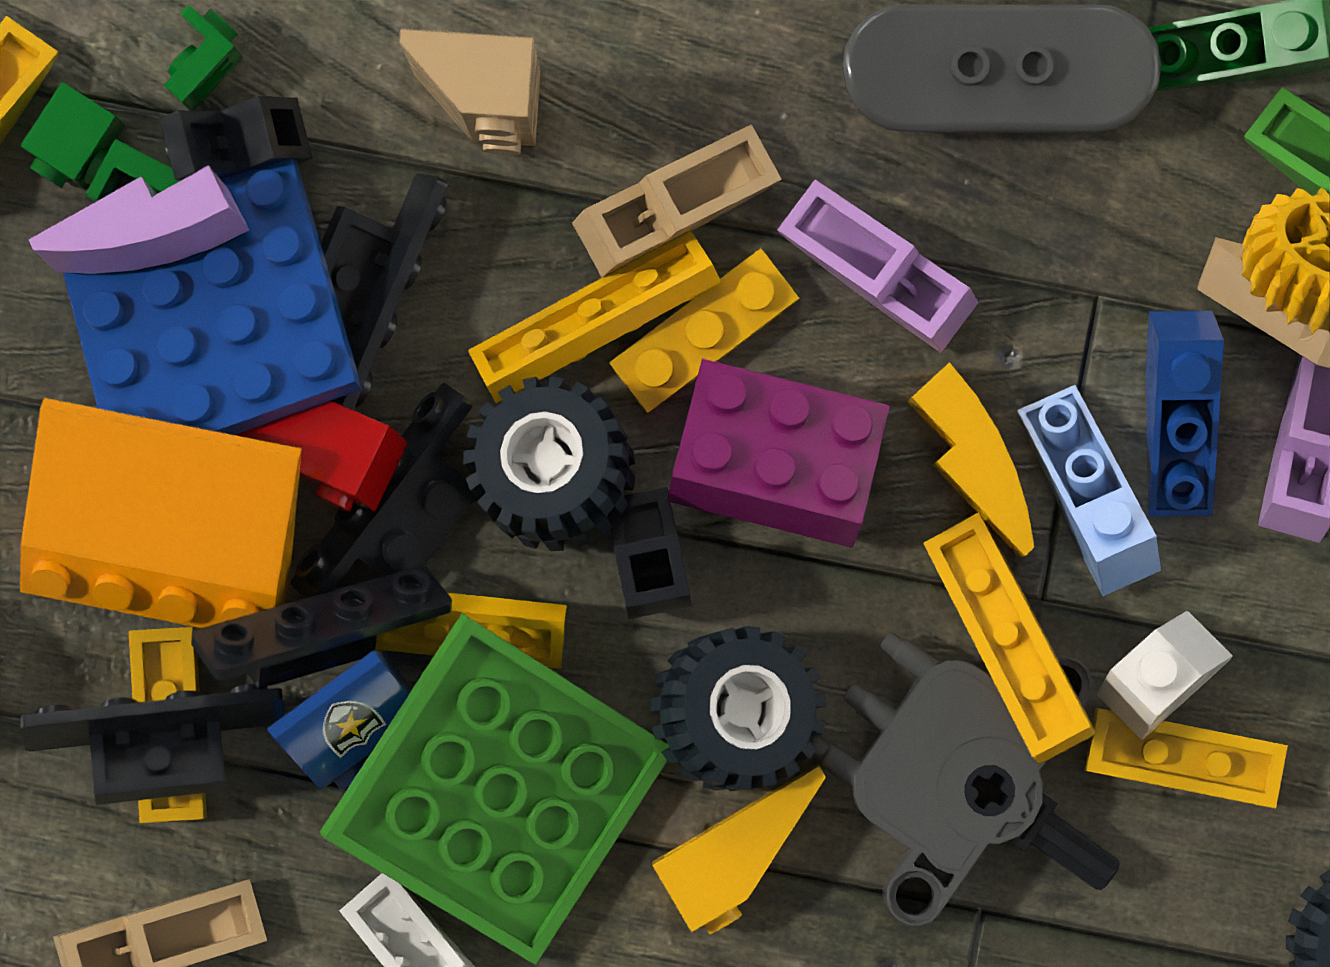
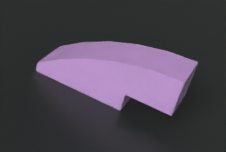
[29,166,249,274]
[777,180,979,353]
[1258,355,1330,543]

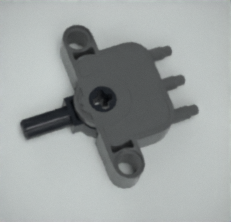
[811,632,1120,926]

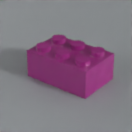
[667,359,890,548]

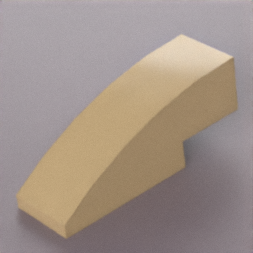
[572,124,782,278]
[53,879,267,967]

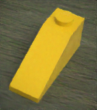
[652,764,826,935]

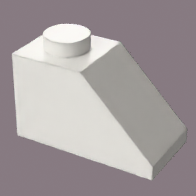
[1097,611,1233,740]

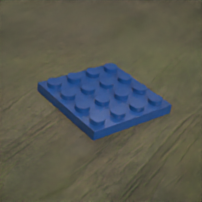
[63,159,362,435]

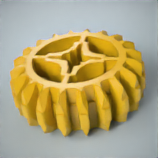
[1241,188,1330,335]

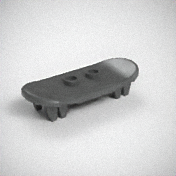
[842,4,1161,133]

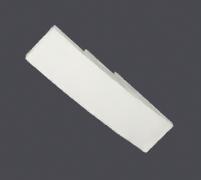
[339,873,475,967]

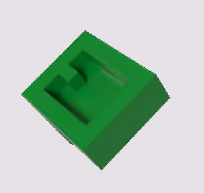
[164,4,243,111]
[85,139,181,203]

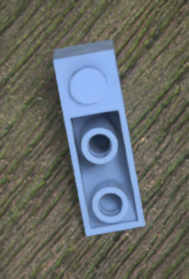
[1017,385,1161,596]

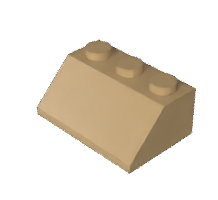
[399,29,541,155]

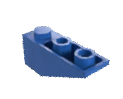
[1146,311,1224,517]

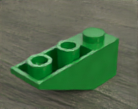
[1148,0,1330,91]

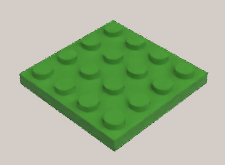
[320,613,669,965]

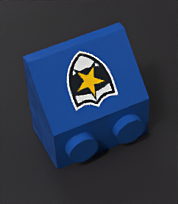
[267,650,412,791]

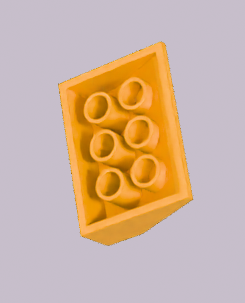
[20,398,302,628]

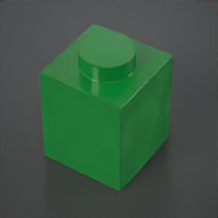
[20,82,126,189]

